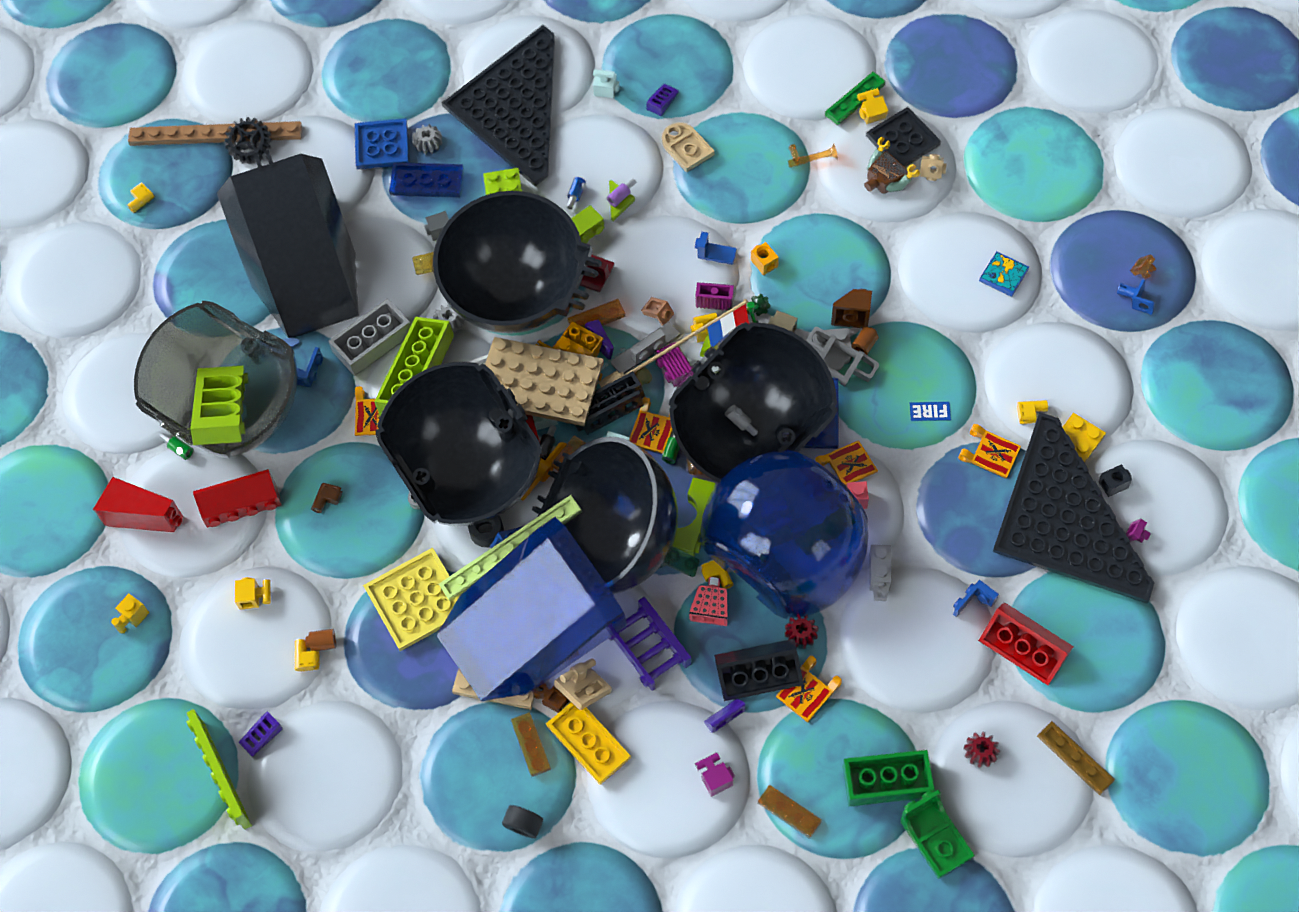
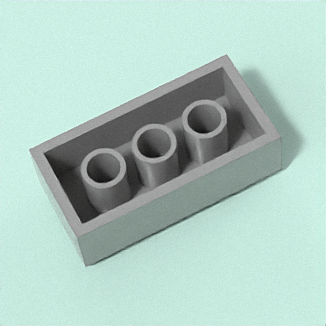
[328,298,411,376]

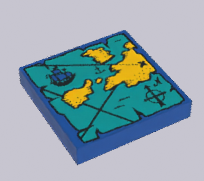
[979,251,1029,297]

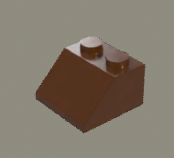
[831,289,872,329]

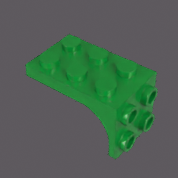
[900,789,975,879]

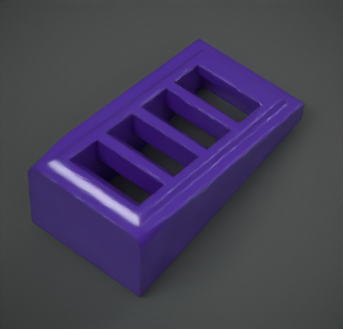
[646,84,679,116]
[584,320,614,360]
[238,711,283,757]

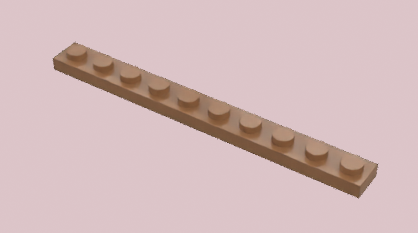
[128,121,302,146]

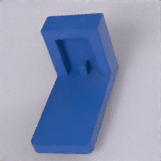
[695,231,737,265]

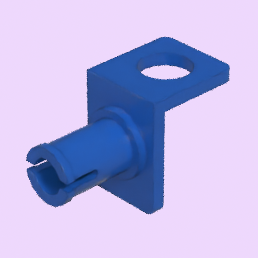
[1117,280,1154,315]

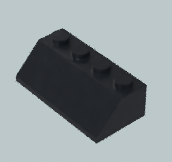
[715,639,804,701]

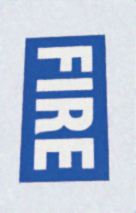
[909,402,951,421]

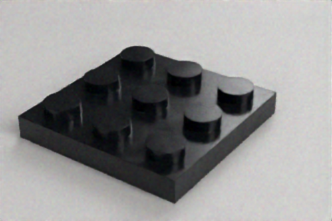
[866,107,941,167]

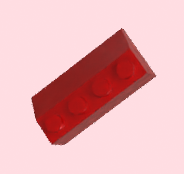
[193,469,282,528]
[978,602,1074,686]

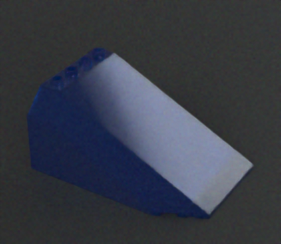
[436,516,627,702]

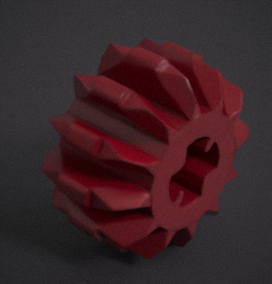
[784,614,819,649]
[963,732,1000,768]

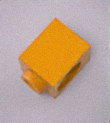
[751,242,779,276]

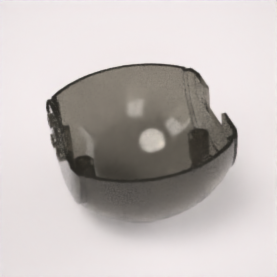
[134,301,298,458]

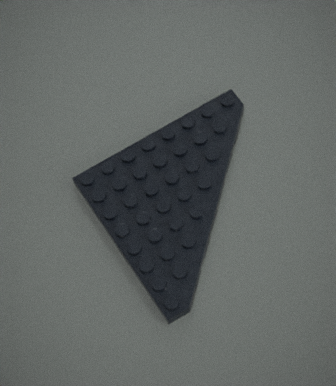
[442,25,555,187]
[992,412,1154,604]

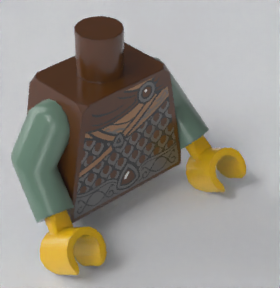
[864,137,920,194]

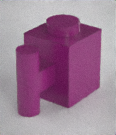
[695,752,735,797]

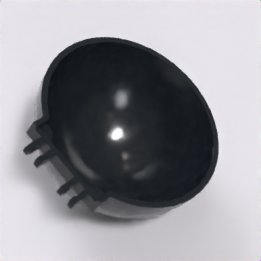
[433,191,602,333]
[532,437,678,596]

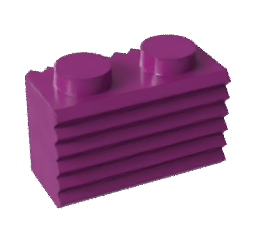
[695,282,734,311]
[655,342,692,387]

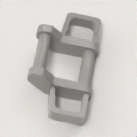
[806,327,879,387]

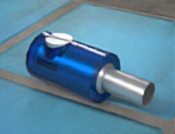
[567,177,586,210]

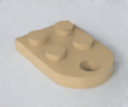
[662,123,715,173]

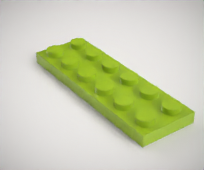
[186,709,252,830]

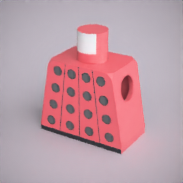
[689,577,728,626]

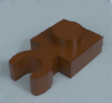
[533,682,570,713]

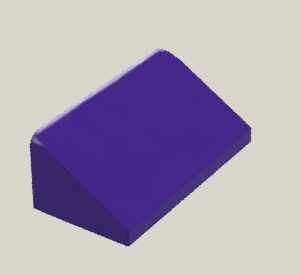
[704,699,745,733]

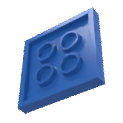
[355,118,409,170]

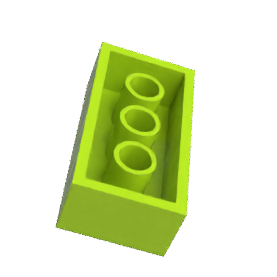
[483,168,522,195]

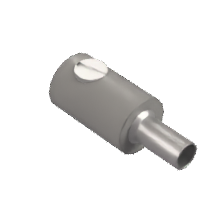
[725,405,758,436]

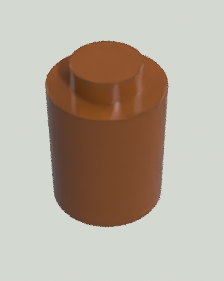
[851,327,879,355]
[305,629,337,651]

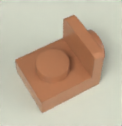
[641,297,674,326]

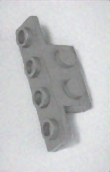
[611,322,680,374]

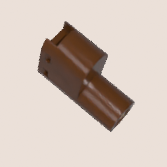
[311,483,343,513]

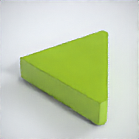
[609,180,635,221]

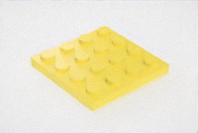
[363,548,470,651]

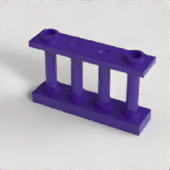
[605,596,692,691]

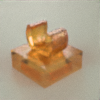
[1130,254,1156,279]

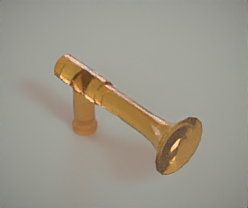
[787,142,838,168]

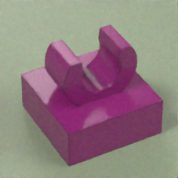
[1126,519,1151,543]

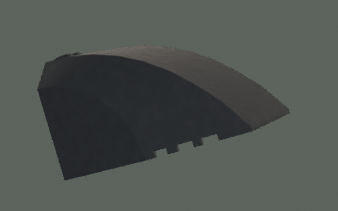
[217,150,359,338]

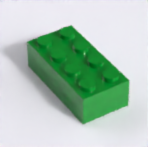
[842,750,934,807]

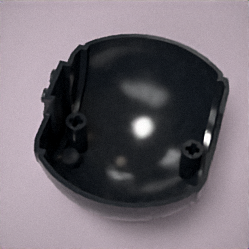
[669,322,838,490]
[375,362,543,526]

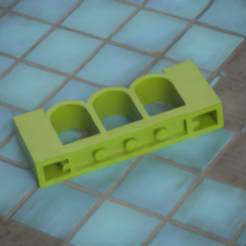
[191,365,249,445]

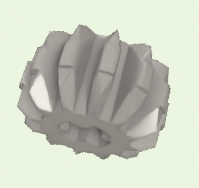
[413,124,442,154]
[433,304,465,334]

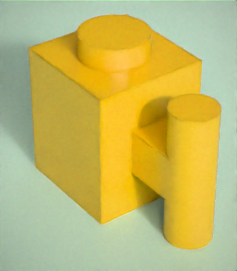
[857,88,889,124]
[690,313,717,343]
[235,577,271,610]
[111,593,150,634]

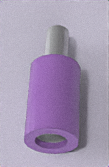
[606,178,637,207]

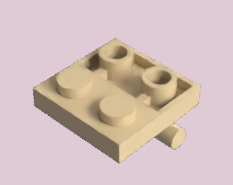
[554,658,612,710]

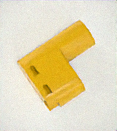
[127,183,155,213]
[1017,400,1048,424]
[701,558,734,589]
[295,639,320,672]

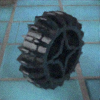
[224,117,272,164]

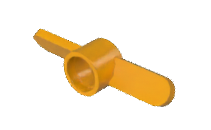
[521,442,568,501]

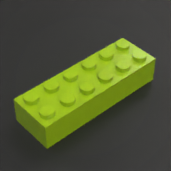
[374,317,454,416]

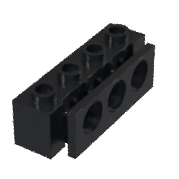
[574,371,645,435]

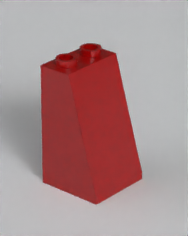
[93,477,183,532]

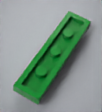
[825,72,886,125]

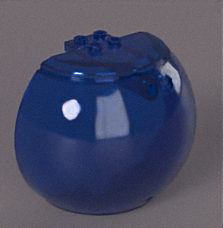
[701,451,869,619]

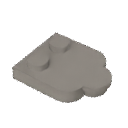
[812,328,852,371]

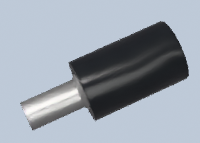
[540,425,556,460]

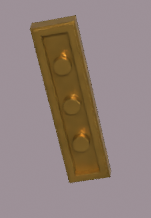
[1037,721,1115,795]

